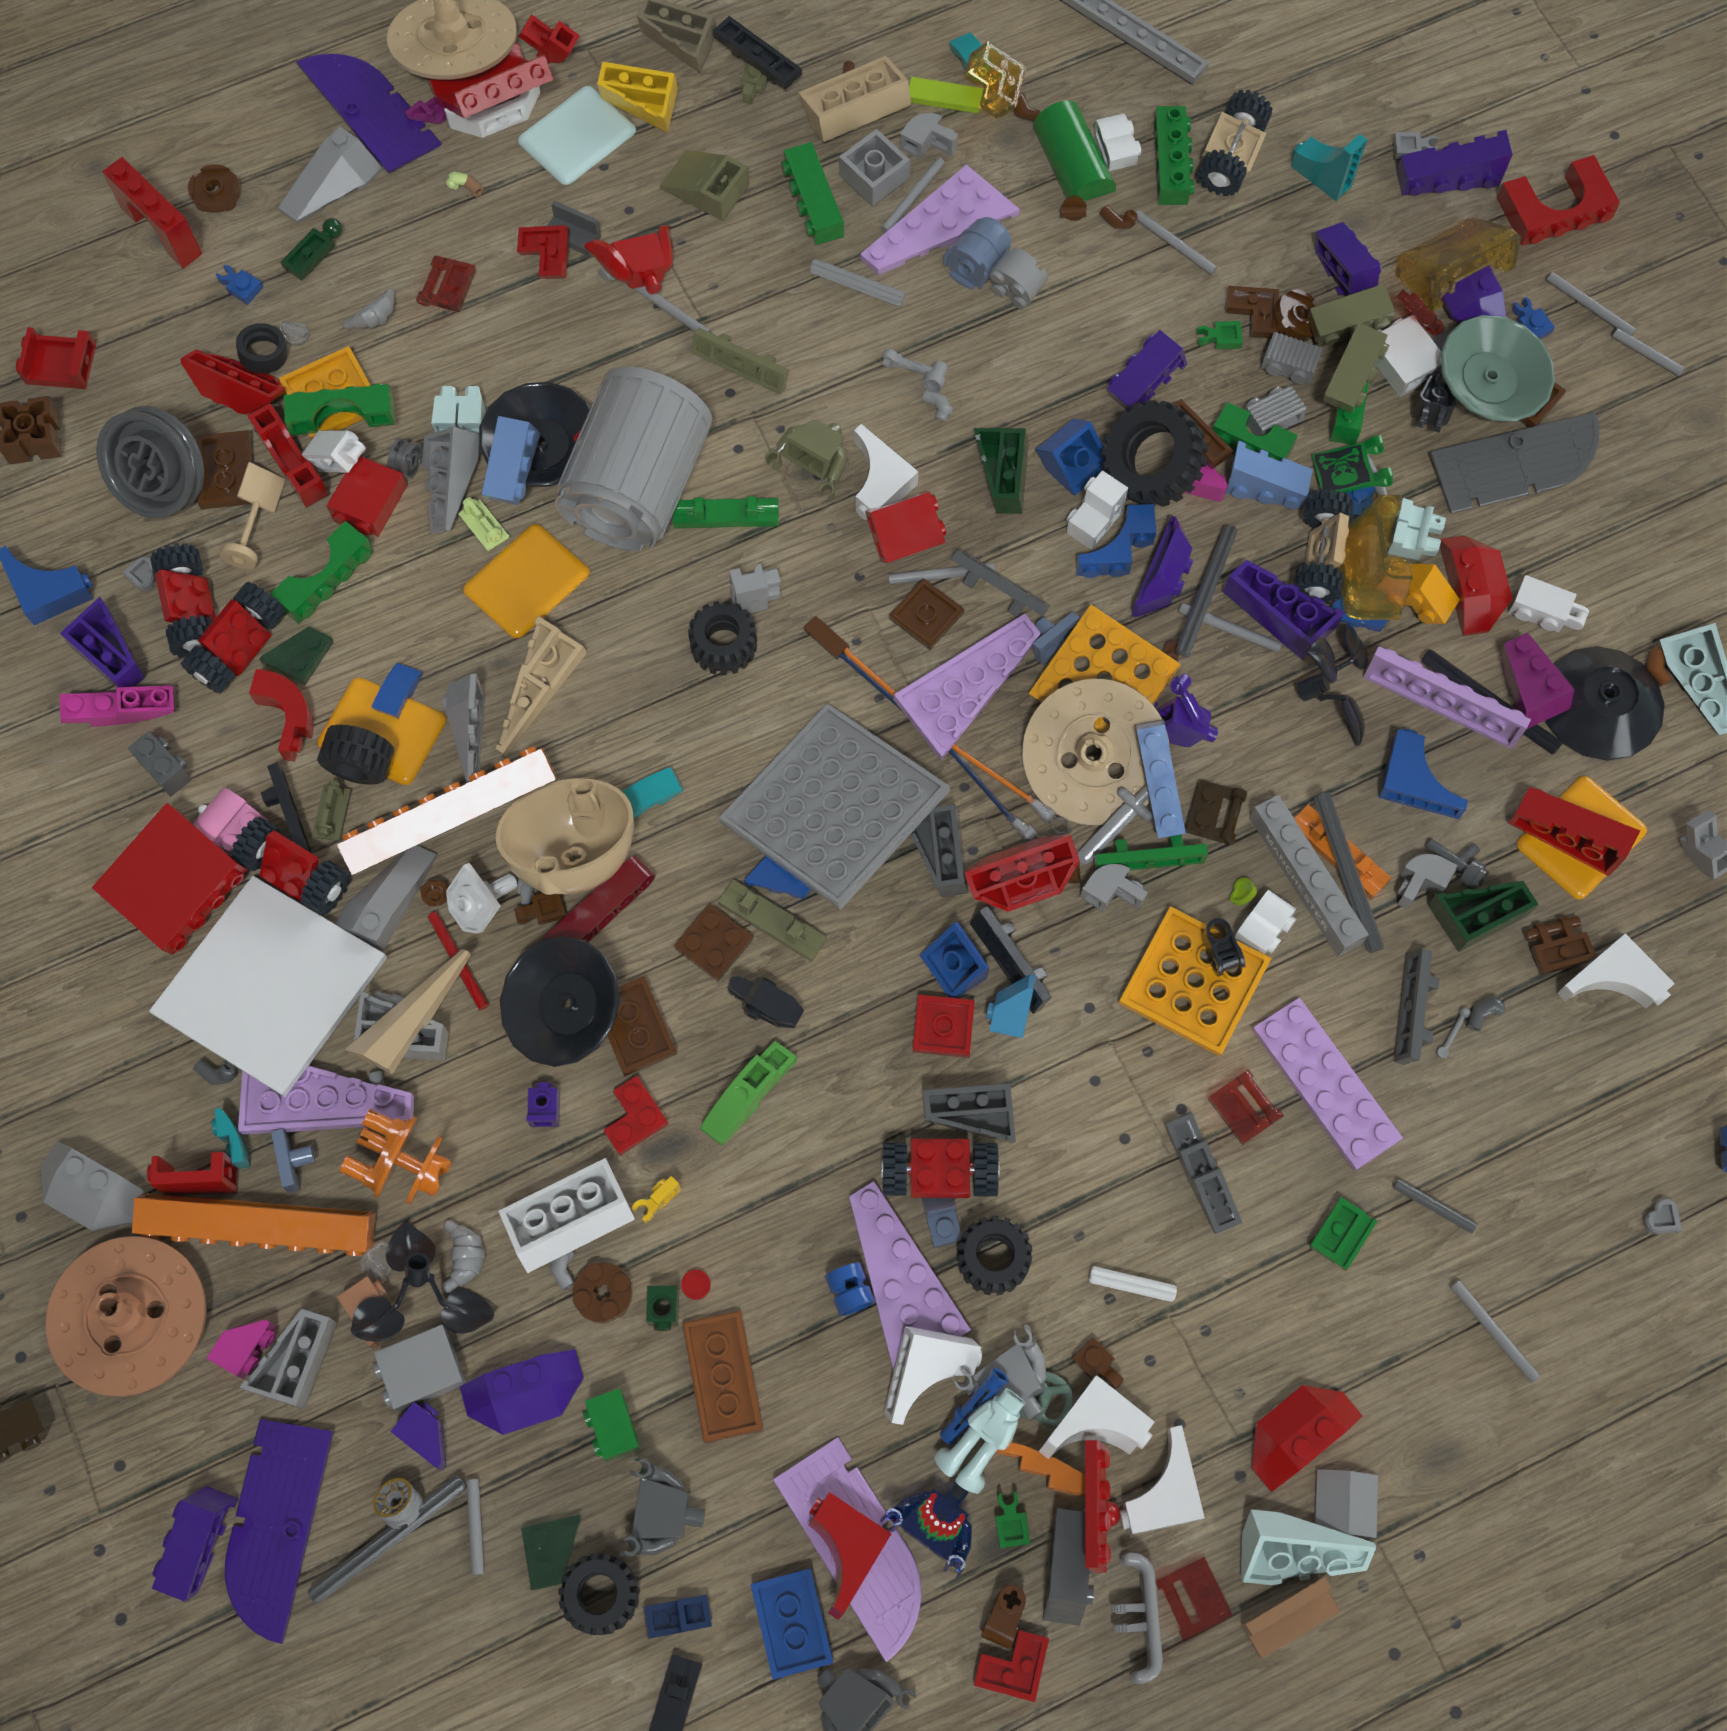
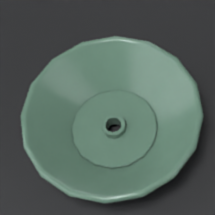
[1441,315,1555,422]

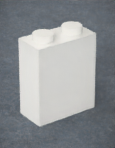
[1376,315,1442,397]

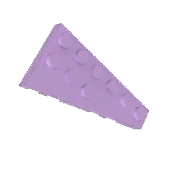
[238,1066,414,1135]

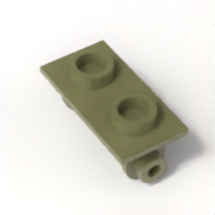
[312,781,351,841]

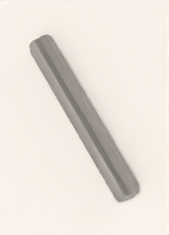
[810,259,905,306]

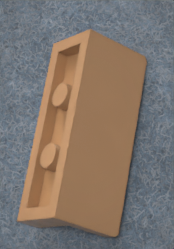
[1241,1577,1339,1658]

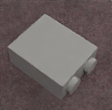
[373,1325,466,1413]

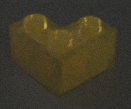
[965,41,1026,120]

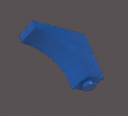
[0,546,94,625]
[1378,729,1468,819]

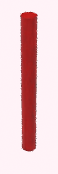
[427,912,489,1011]

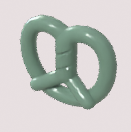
[1019,1372,1073,1429]

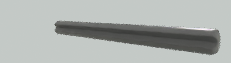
[1176,524,1238,657]
[1315,792,1384,953]
[308,1475,467,1604]

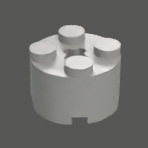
[989,247,1048,310]

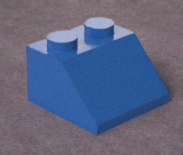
[1036,418,1106,495]

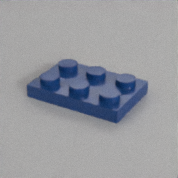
[751,1568,833,1680]

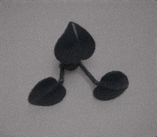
[1297,625,1368,746]
[350,1221,495,1342]

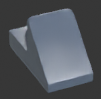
[921,1198,962,1249]

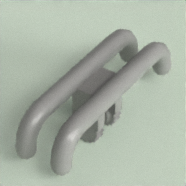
[1111,1552,1163,1684]

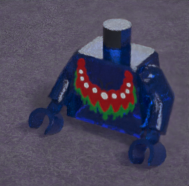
[880,1482,972,1578]

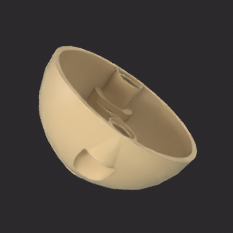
[496,778,634,895]

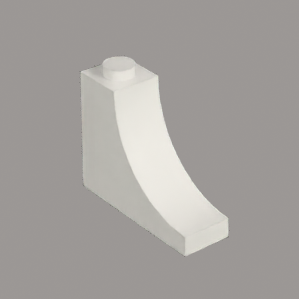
[854,424,918,520]
[1557,933,1675,1009]
[884,1326,982,1425]
[1039,1375,1155,1459]
[1120,1425,1205,1535]

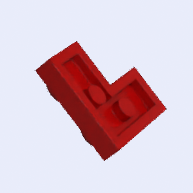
[517,225,569,279]
[603,1076,669,1156]
[973,1630,1049,1703]

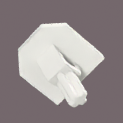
[446,863,518,934]

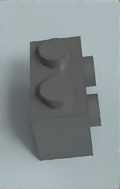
[127,731,192,797]

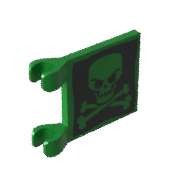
[1312,435,1393,493]

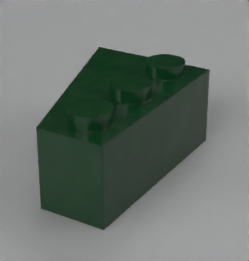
[1429,881,1539,952]

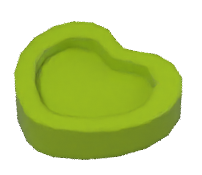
[1230,878,1257,906]

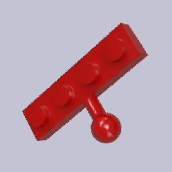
[1085,1440,1121,1573]

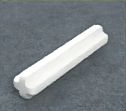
[1089,1267,1177,1302]

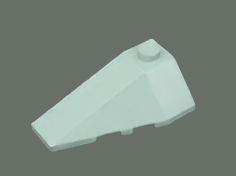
[1660,623,1727,735]
[1241,1509,1376,1585]

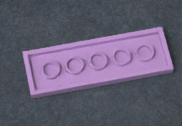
[1363,646,1531,749]
[1252,997,1403,1172]

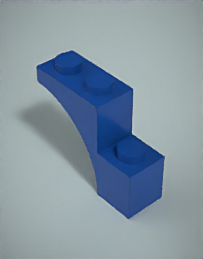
[1076,504,1156,578]

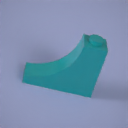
[1291,134,1368,201]

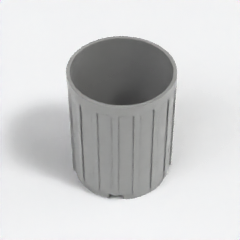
[555,366,712,552]

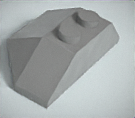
[41,1141,148,1232]

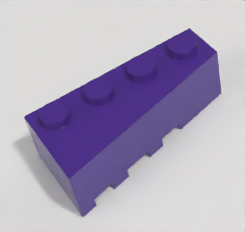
[1396,130,1513,196]

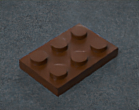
[196,430,252,510]
[607,976,677,1077]

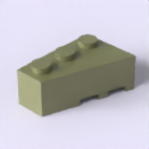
[1307,284,1395,346]
[1323,322,1390,413]

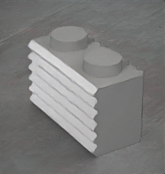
[1261,332,1323,385]
[1245,385,1307,436]

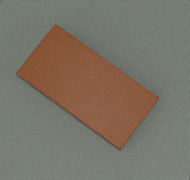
[682,1311,763,1443]

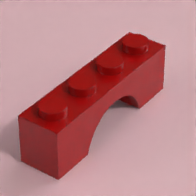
[247,403,328,508]

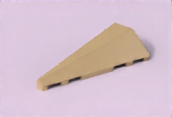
[496,616,588,756]
[345,949,471,1074]

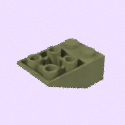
[660,150,749,221]

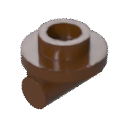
[1061,196,1087,221]
[419,880,449,907]

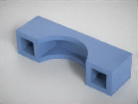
[1137,720,1186,838]

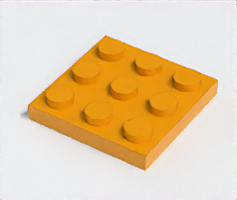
[279,346,371,441]

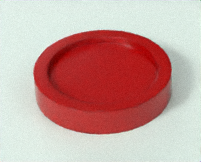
[681,1270,711,1300]

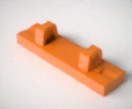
[1294,804,1392,900]

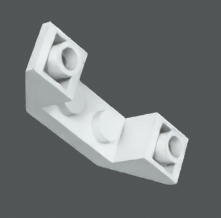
[444,86,540,138]

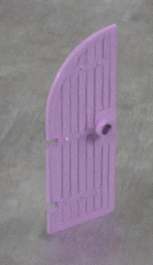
[773,1437,921,1662]

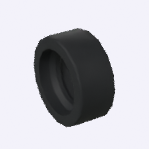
[236,323,287,373]

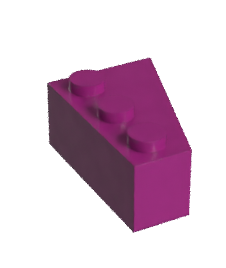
[1501,633,1574,729]

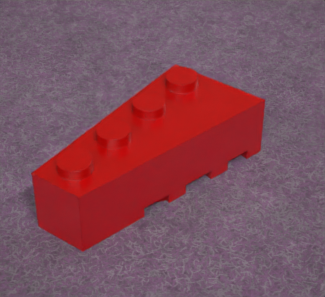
[1508,787,1641,877]

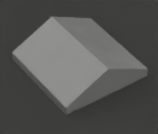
[1314,1469,1378,1538]

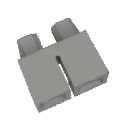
[729,564,781,614]

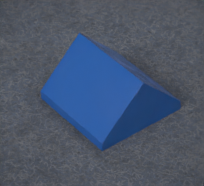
[920,922,989,998]

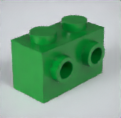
[582,1388,641,1462]

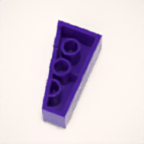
[1223,560,1345,660]

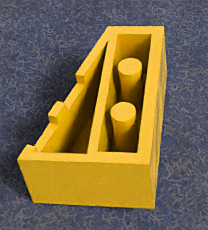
[597,62,678,133]

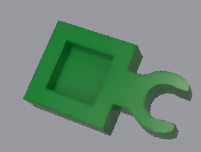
[1196,321,1243,349]
[995,1491,1031,1549]

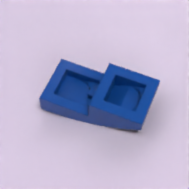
[371,663,422,719]

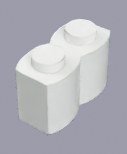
[1094,114,1141,171]
[1235,890,1297,954]

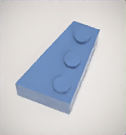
[482,416,541,506]
[1225,441,1313,509]

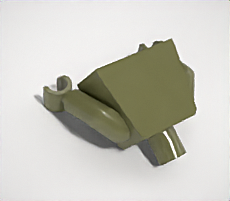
[765,420,846,501]

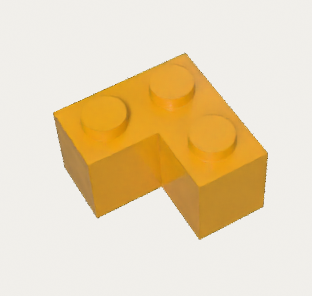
[1378,563,1460,624]

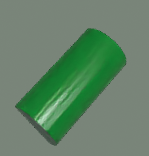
[1033,100,1116,201]

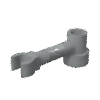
[882,349,948,393]

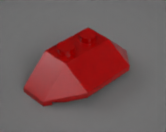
[180,349,285,415]
[1440,536,1513,636]
[964,834,1080,912]
[1251,1385,1363,1493]

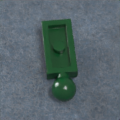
[280,218,343,281]

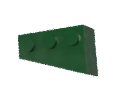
[974,428,1029,514]

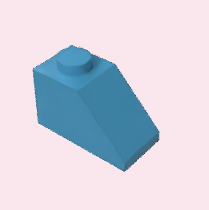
[986,974,1036,1038]

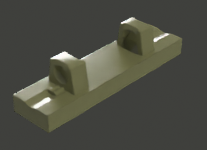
[691,328,789,395]
[718,879,827,962]

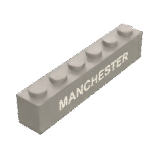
[1250,795,1369,957]

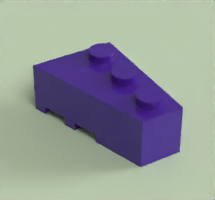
[1315,222,1381,297]
[1107,330,1188,412]
[60,597,145,687]
[152,1486,239,1602]

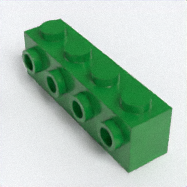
[1154,106,1195,205]
[781,142,844,245]

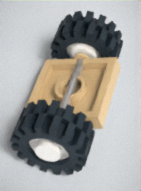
[1197,90,1273,196]
[1294,489,1354,604]

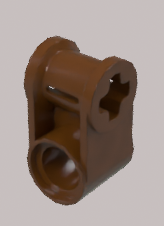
[981,1585,1026,1650]

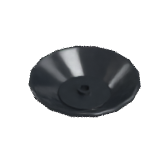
[479,382,590,488]
[1545,646,1665,761]
[500,936,620,1067]

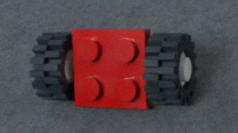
[150,543,216,658]
[180,582,285,694]
[231,817,351,915]
[882,1139,999,1198]

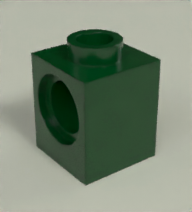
[646,1286,679,1331]

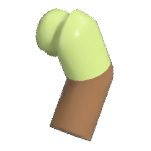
[446,171,484,197]

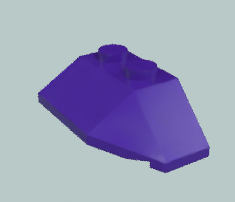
[1430,245,1506,323]
[1132,515,1194,618]
[460,1349,584,1435]

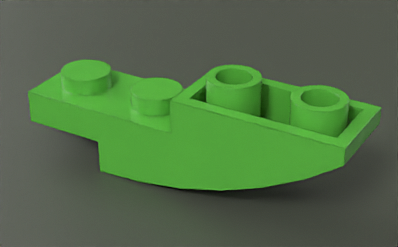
[700,1041,797,1146]

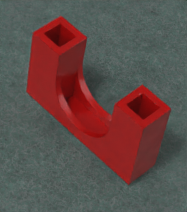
[1497,155,1620,246]
[102,157,202,269]

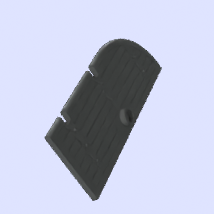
[1430,412,1600,514]

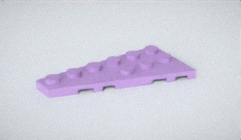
[860,164,1020,275]
[893,614,1041,760]
[849,1181,971,1371]

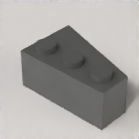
[911,804,968,897]

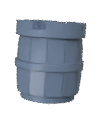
[943,217,1011,289]

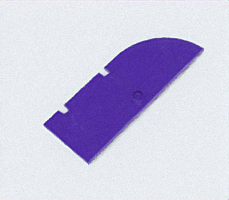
[296,54,442,173]
[225,1419,333,1644]

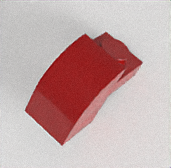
[518,14,580,63]

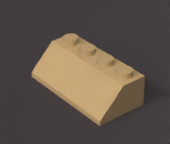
[798,56,911,142]

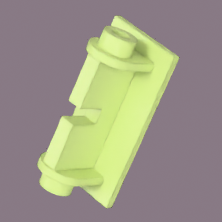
[458,497,510,551]

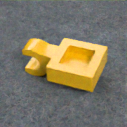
[631,1176,682,1223]

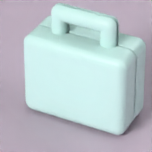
[518,86,636,185]

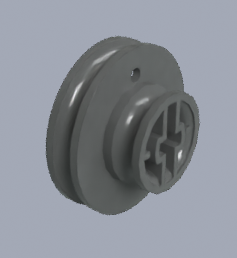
[96,406,204,519]

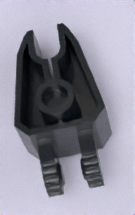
[1413,372,1456,433]
[727,976,804,1028]

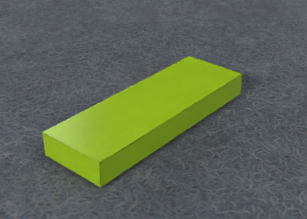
[909,77,983,114]

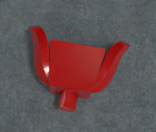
[584,225,673,294]

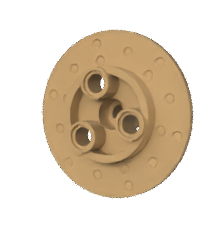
[387,0,517,79]
[1022,679,1170,825]

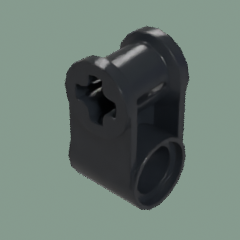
[1202,918,1246,977]

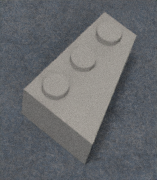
[354,991,449,1061]
[239,1309,337,1410]

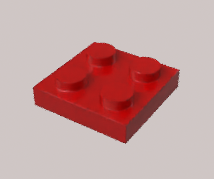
[913,995,975,1058]

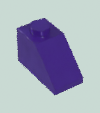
[390,1402,446,1471]

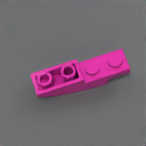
[60,686,174,727]

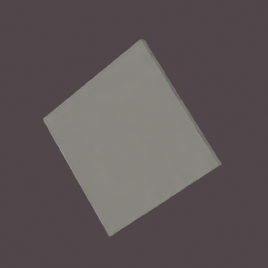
[718,703,950,910]

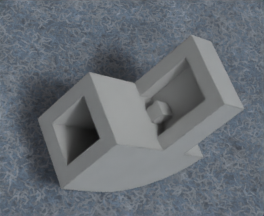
[900,113,958,160]
[1680,810,1727,880]
[1397,854,1458,909]
[1080,864,1148,913]

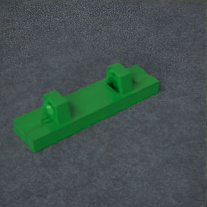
[673,496,779,529]
[1093,834,1208,872]

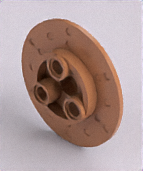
[46,1237,206,1397]

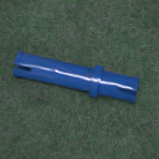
[940,1368,1009,1446]

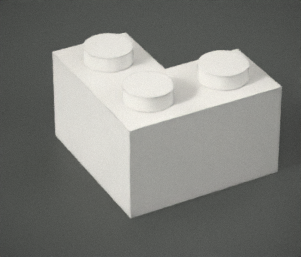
[1066,471,1128,550]

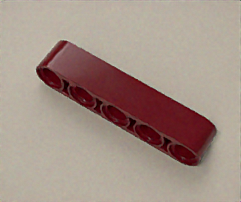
[540,856,656,942]

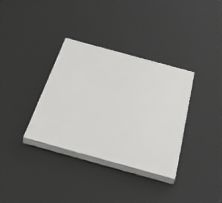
[149,876,387,1097]

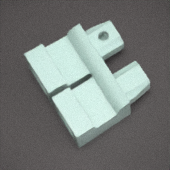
[431,386,486,434]
[1387,498,1446,560]

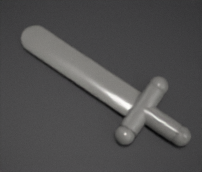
[1077,784,1153,865]

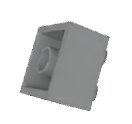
[839,129,910,206]

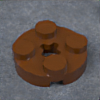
[188,164,241,212]
[1274,289,1316,342]
[572,1262,633,1324]

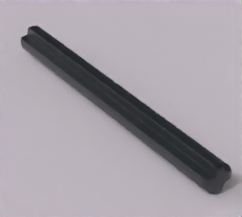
[1422,650,1562,755]

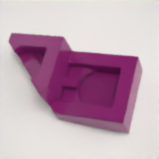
[404,97,447,124]

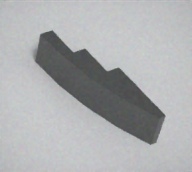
[1163,1112,1242,1234]

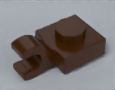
[514,893,566,925]
[1072,1337,1124,1390]

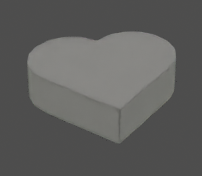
[122,556,156,592]
[1643,1198,1682,1235]

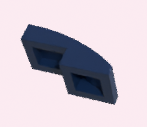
[643,1595,712,1639]

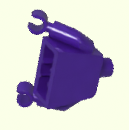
[1153,673,1218,747]

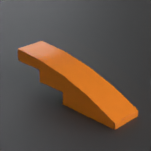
[995,1442,1109,1501]

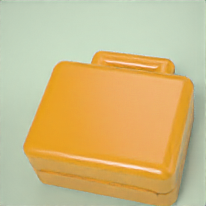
[463,524,590,638]
[317,677,447,785]
[1516,776,1647,900]

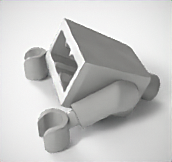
[952,1325,1046,1422]

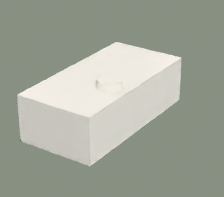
[499,1158,635,1273]

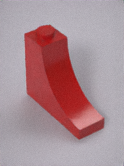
[808,1492,891,1620]

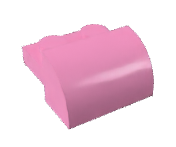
[193,787,268,857]

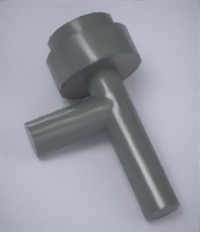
[1426,839,1489,889]

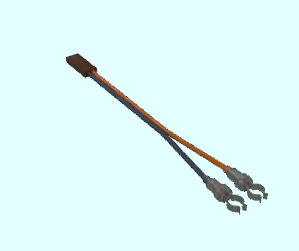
[804,616,1072,842]

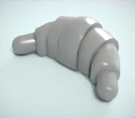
[343,289,395,329]
[442,1220,485,1293]

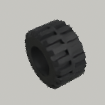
[688,601,757,675]
[317,725,394,785]
[957,1216,1032,1296]
[558,1553,640,1636]

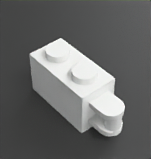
[302,430,366,473]
[1508,575,1589,632]

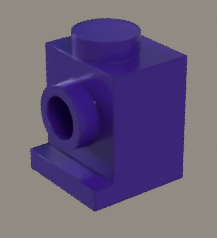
[526,1082,560,1127]

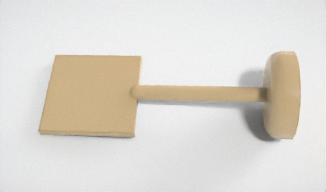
[219,462,285,569]

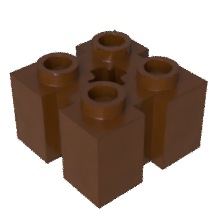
[0,396,62,465]

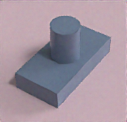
[1032,612,1080,665]
[271,1129,316,1193]

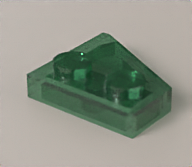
[259,626,334,685]
[521,1515,581,1591]

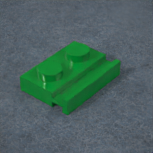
[1309,1197,1378,1271]

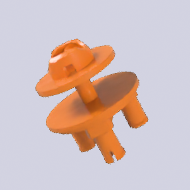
[339,1108,452,1205]

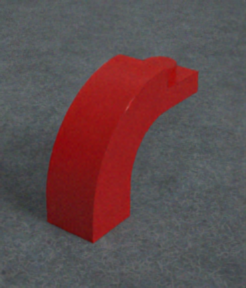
[249,669,314,762]

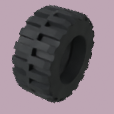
[1101,400,1208,507]

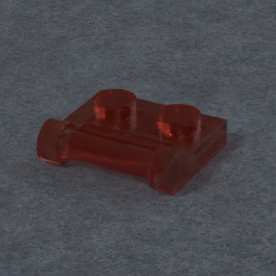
[416,256,476,312]
[1396,289,1445,336]
[1208,1070,1284,1146]
[1156,1557,1233,1640]

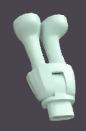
[934,1388,1025,1494]

